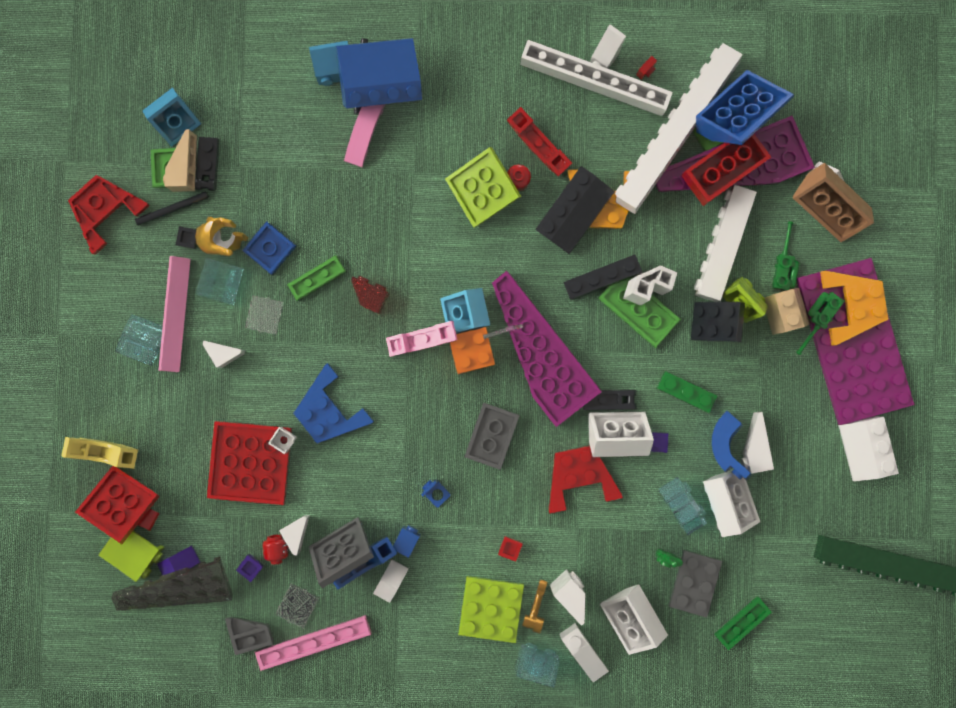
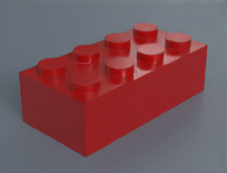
[681,134,771,206]

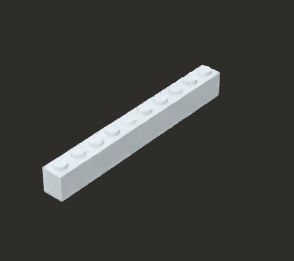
[615,43,742,214]

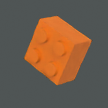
[450,327,495,374]

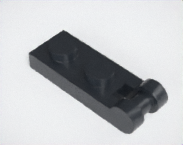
[195,137,219,191]
[583,390,637,410]

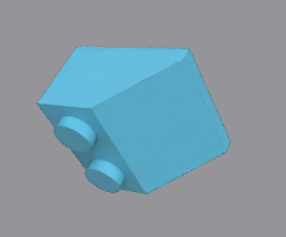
[440,288,490,334]

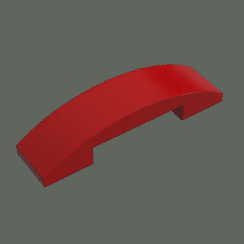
[507,107,572,176]

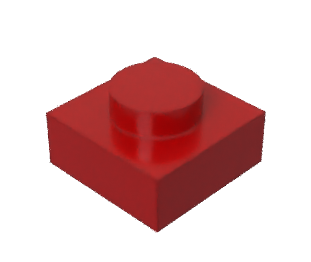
[636,56,657,80]
[498,536,523,562]

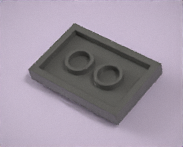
[464,403,520,470]
[668,550,722,617]

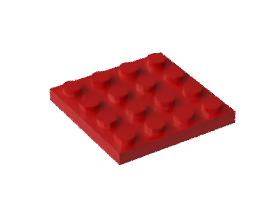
[207,421,292,505]

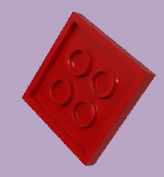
[75,466,160,545]

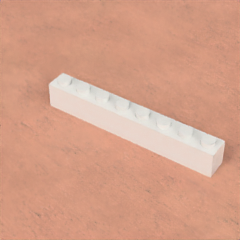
[520,40,673,116]

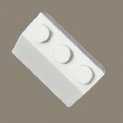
[589,412,654,457]
[838,416,899,481]
[703,470,760,537]
[550,569,585,626]
[600,584,668,655]

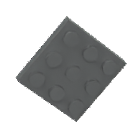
[309,517,374,588]

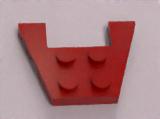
[68,175,150,255]
[548,445,623,514]

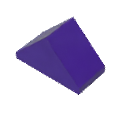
[157,546,200,581]

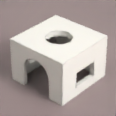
[268,427,297,454]

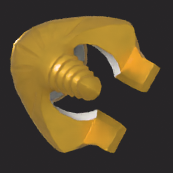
[195,217,248,256]

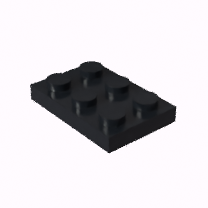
[691,302,745,342]

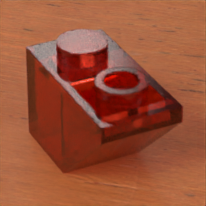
[351,276,389,315]

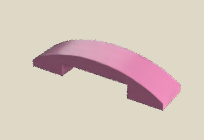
[344,104,385,167]
[386,321,457,356]

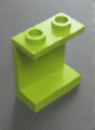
[99,531,164,582]

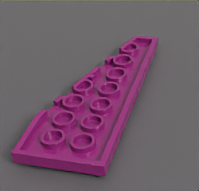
[656,116,815,192]
[492,271,602,427]

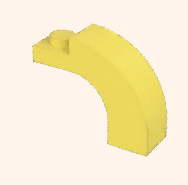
[62,437,138,469]

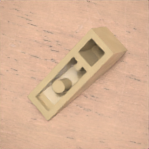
[163,129,197,192]

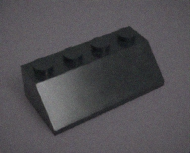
[535,166,615,255]

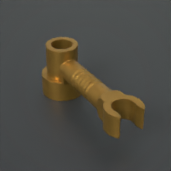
[522,580,547,634]

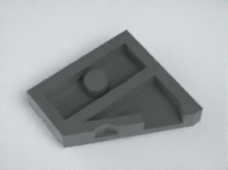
[225,617,274,655]

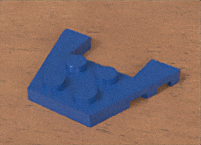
[293,363,374,443]

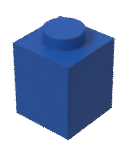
[393,525,421,558]

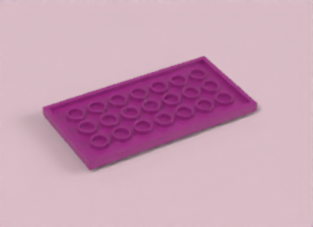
[797,258,914,425]

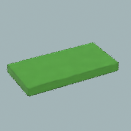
[598,277,681,348]

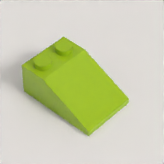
[722,277,768,323]

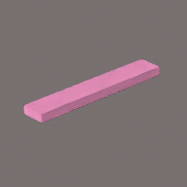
[158,256,191,372]
[255,615,372,671]

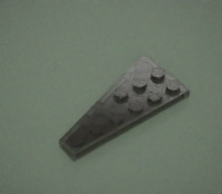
[111,556,233,611]

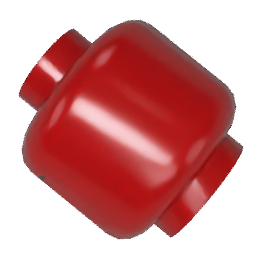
[507,164,531,191]
[263,535,289,565]

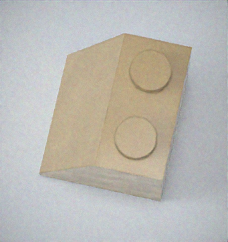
[765,288,810,335]

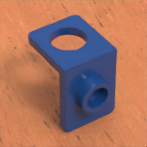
[421,479,450,508]

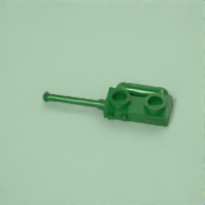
[772,221,800,291]
[796,292,844,355]
[655,548,683,568]

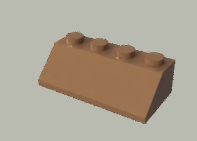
[793,163,874,242]

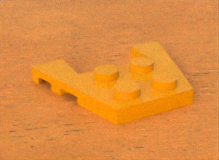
[567,170,630,229]
[820,271,888,346]

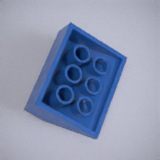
[336,38,422,108]
[696,70,794,145]

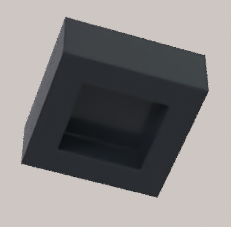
[175,226,197,249]

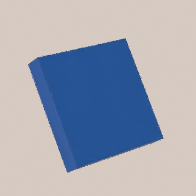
[242,221,297,275]

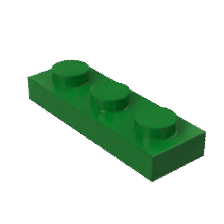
[656,371,717,413]
[714,596,772,651]

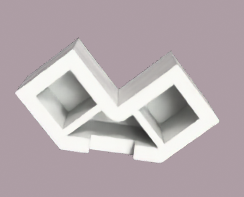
[623,265,677,305]

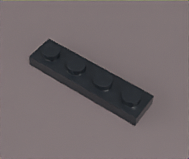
[564,255,642,301]

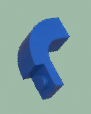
[712,411,752,481]
[333,537,397,590]

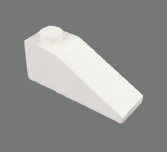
[590,25,626,69]
[741,412,774,474]
[560,623,609,682]

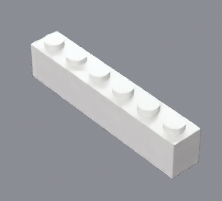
[694,185,757,302]

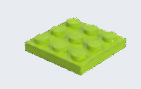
[445,147,521,228]
[458,576,524,643]

